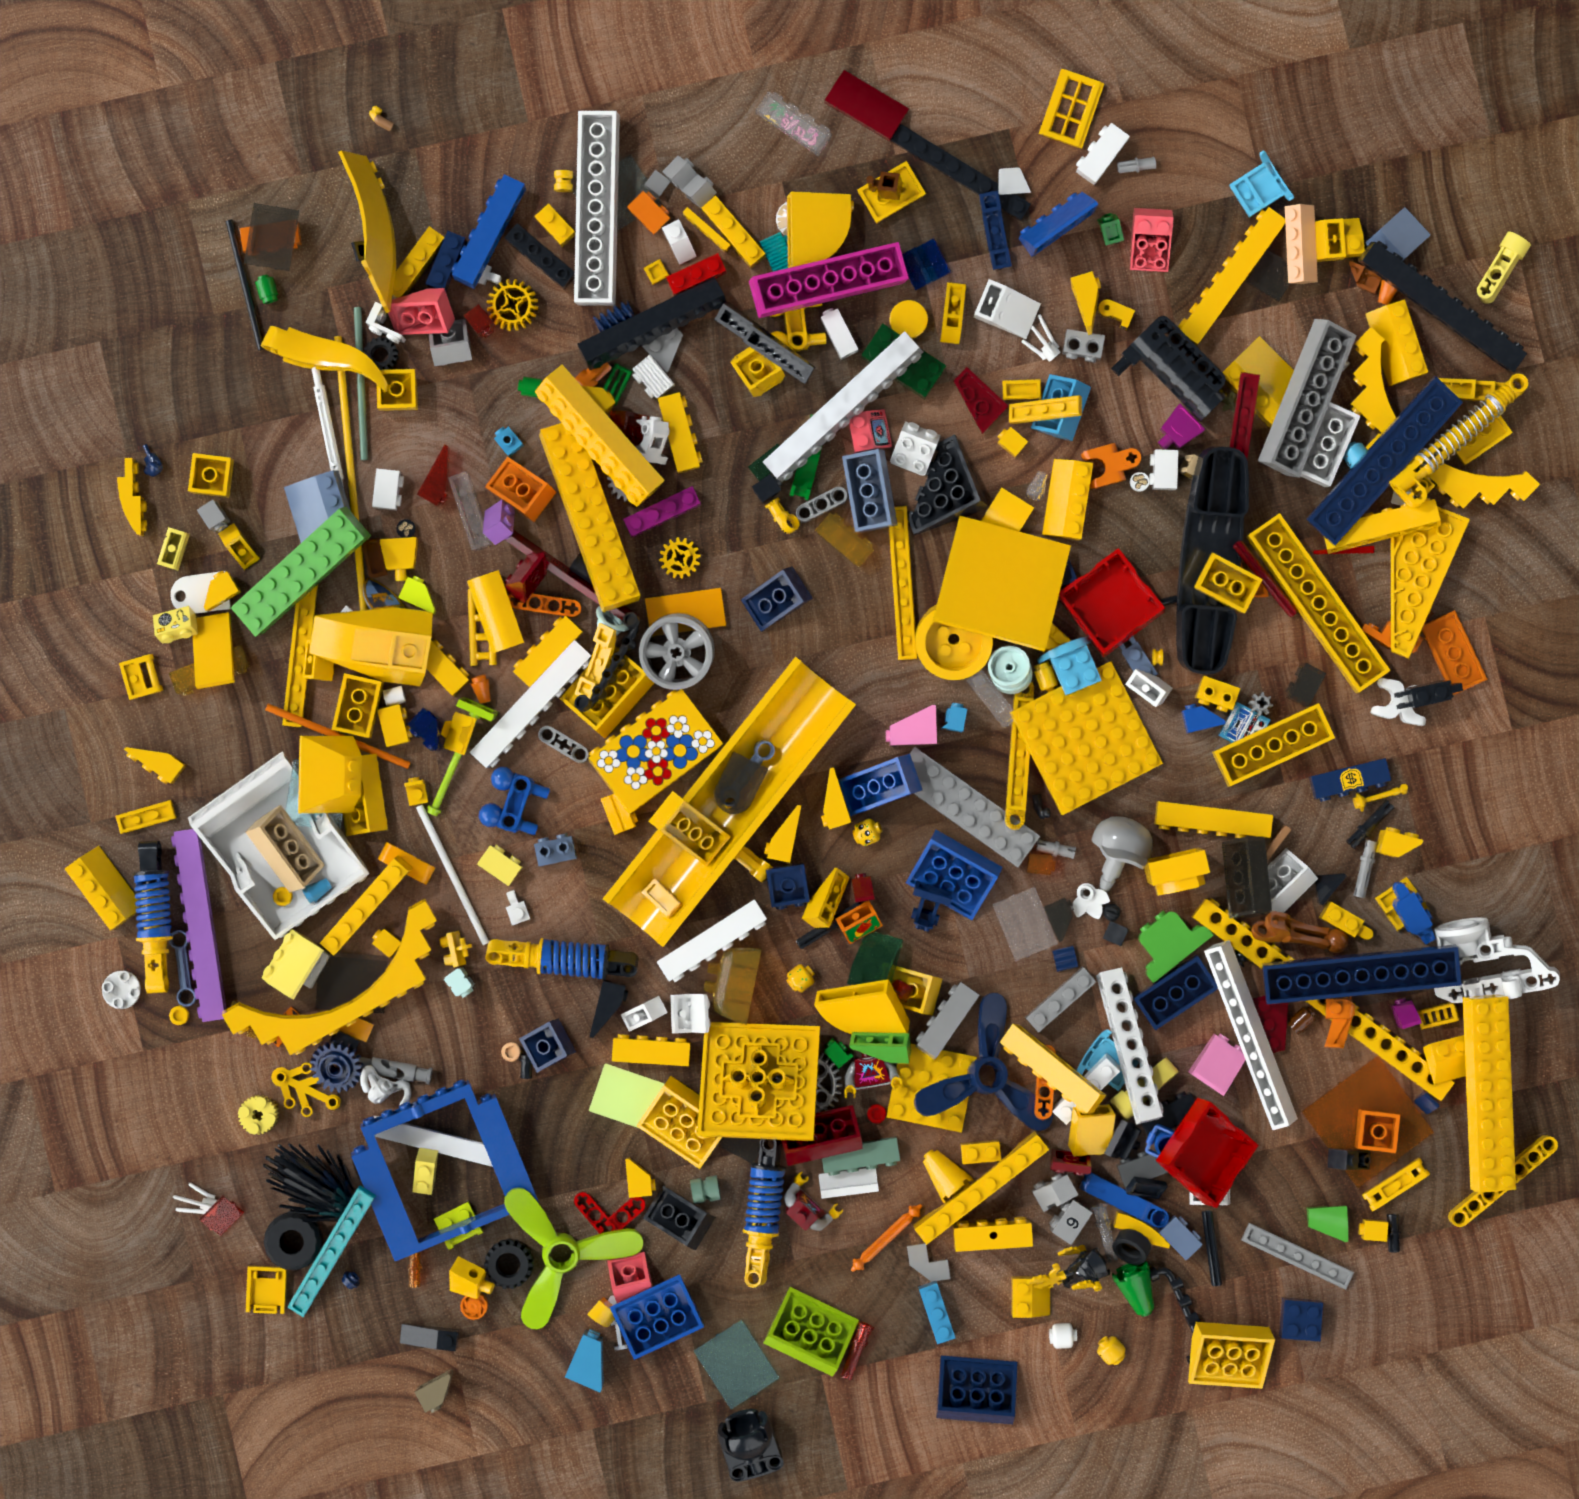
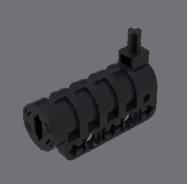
[1111,316,1228,422]

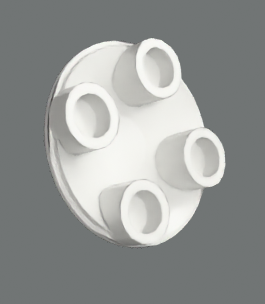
[102,971,141,1009]

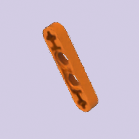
[508,594,582,617]
[1034,1045,1056,1120]

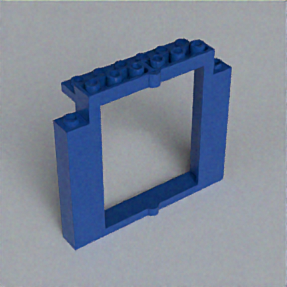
[351,1080,539,1261]

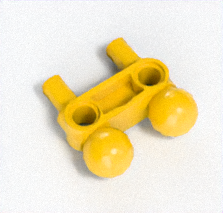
[770,303,826,352]

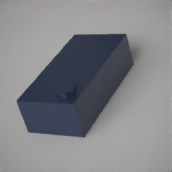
[1133,955,1218,1030]

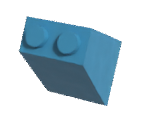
[565,1329,604,1392]

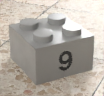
[1049,1198,1092,1245]

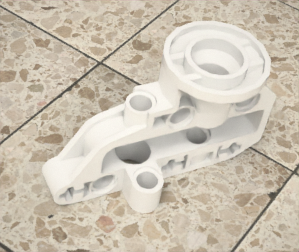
[1434,917,1560,1003]

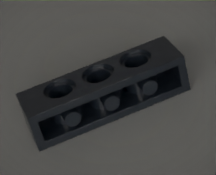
[505,223,575,290]

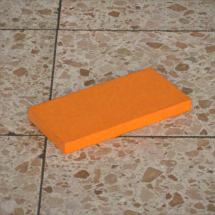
[1422,610,1488,695]

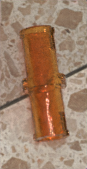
[407,1251,422,1288]

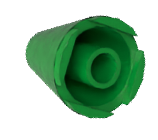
[1112,1261,1154,1317]

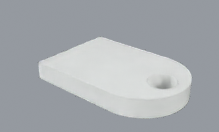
[171,571,231,614]

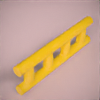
[468,589,497,666]

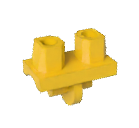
[439,931,472,967]

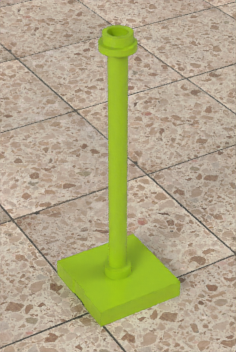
[427,697,499,816]

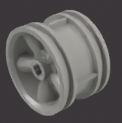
[639,613,715,690]

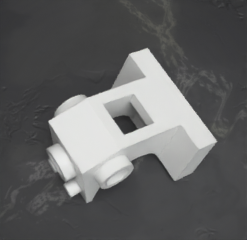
[635,416,670,465]

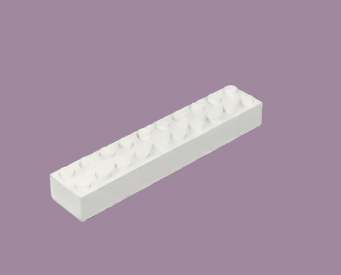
[574,111,620,306]

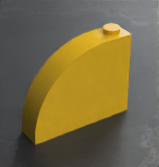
[787,192,854,268]
[814,979,910,1035]

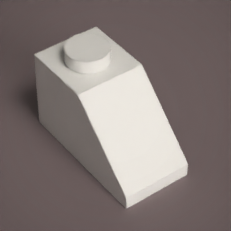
[662,219,697,265]
[1125,669,1173,707]
[621,996,667,1032]

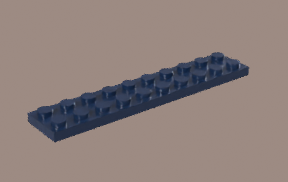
[1306,376,1463,546]

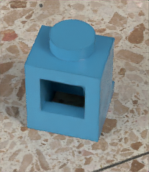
[494,426,524,458]

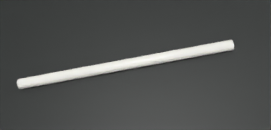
[416,804,489,945]

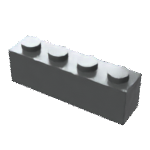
[1116,1150,1168,1188]

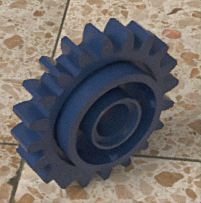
[310,1040,364,1093]

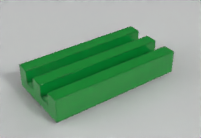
[603,363,633,406]

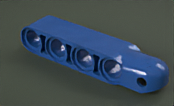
[1079,1172,1169,1228]

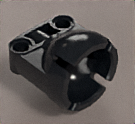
[717,1409,784,1482]

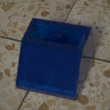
[408,707,442,751]

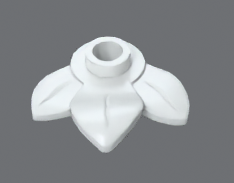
[1073,883,1110,919]

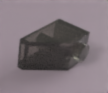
[1043,897,1074,942]

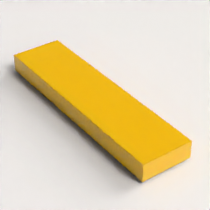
[1009,395,1082,424]

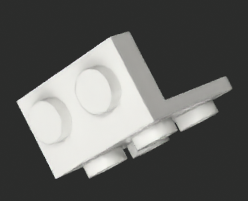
[890,421,941,476]
[670,994,711,1033]

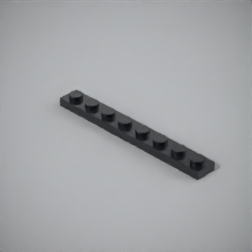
[891,124,1031,221]

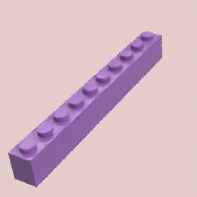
[171,829,227,1022]

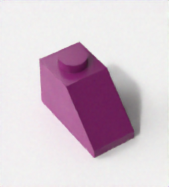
[1391,997,1422,1029]

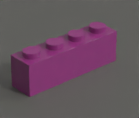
[623,486,701,538]

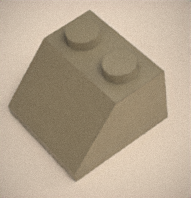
[415,1369,454,1413]

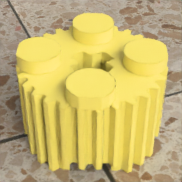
[238,1095,279,1135]

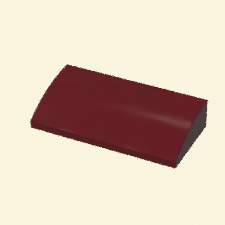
[824,70,909,142]

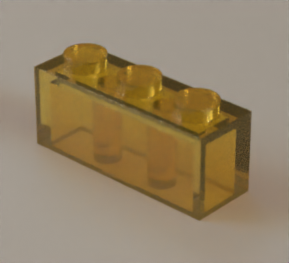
[815,513,874,568]

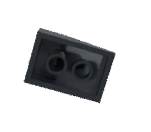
[643,1185,716,1250]

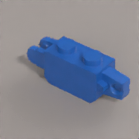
[1392,882,1436,944]

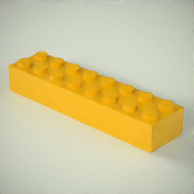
[535,364,665,507]

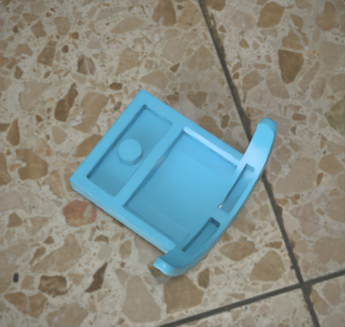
[1229,150,1294,218]
[1037,637,1102,696]
[1077,1029,1139,1091]

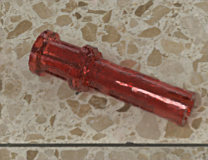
[840,1321,874,1381]

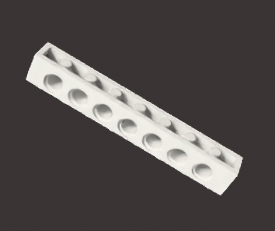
[1096,967,1163,1124]

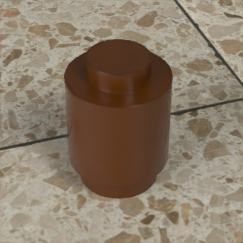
[1288,1007,1316,1035]

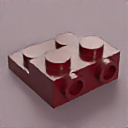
[1050,1149,1091,1176]

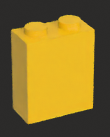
[1068,1104,1115,1157]

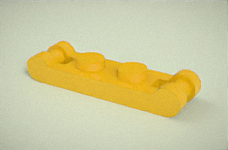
[1362,1158,1430,1211]

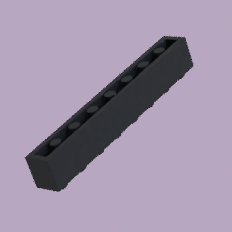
[577,277,726,370]

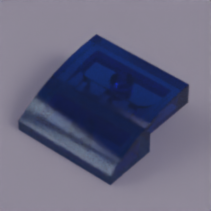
[902,238,952,290]

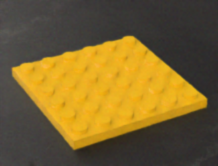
[1010,661,1163,815]

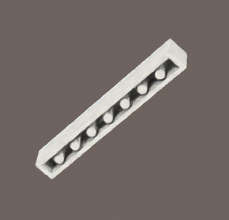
[470,640,592,768]

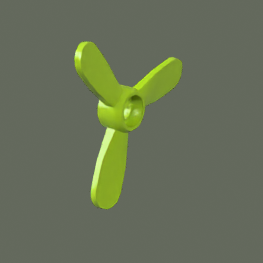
[504,1187,643,1329]

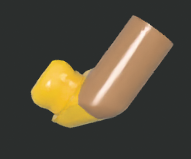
[369,106,394,131]

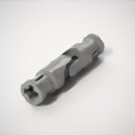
[356,1054,433,1085]

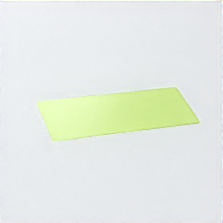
[589,1064,664,1128]

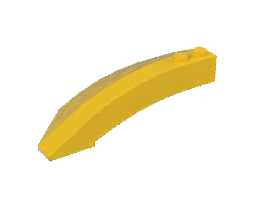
[338,150,396,313]

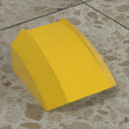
[730,347,785,397]

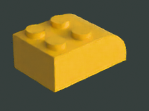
[1194,553,1263,614]

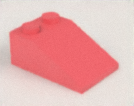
[388,288,455,335]

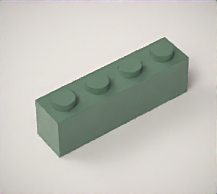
[822,1137,900,1176]

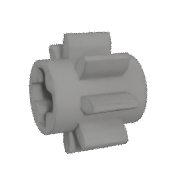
[1248,692,1273,717]

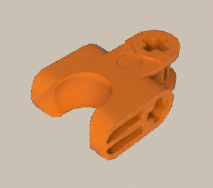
[1081,443,1141,489]

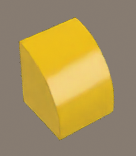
[587,1297,615,1327]

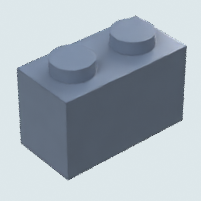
[1158,1215,1202,1260]

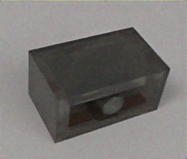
[1285,663,1327,708]

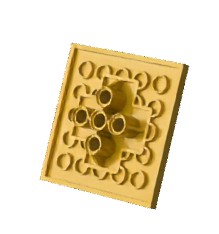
[697,1022,820,1141]

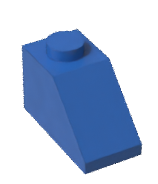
[1181,704,1226,733]

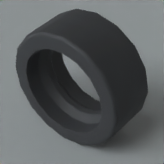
[1112,1229,1151,1265]

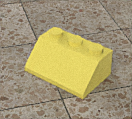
[262,929,324,1000]

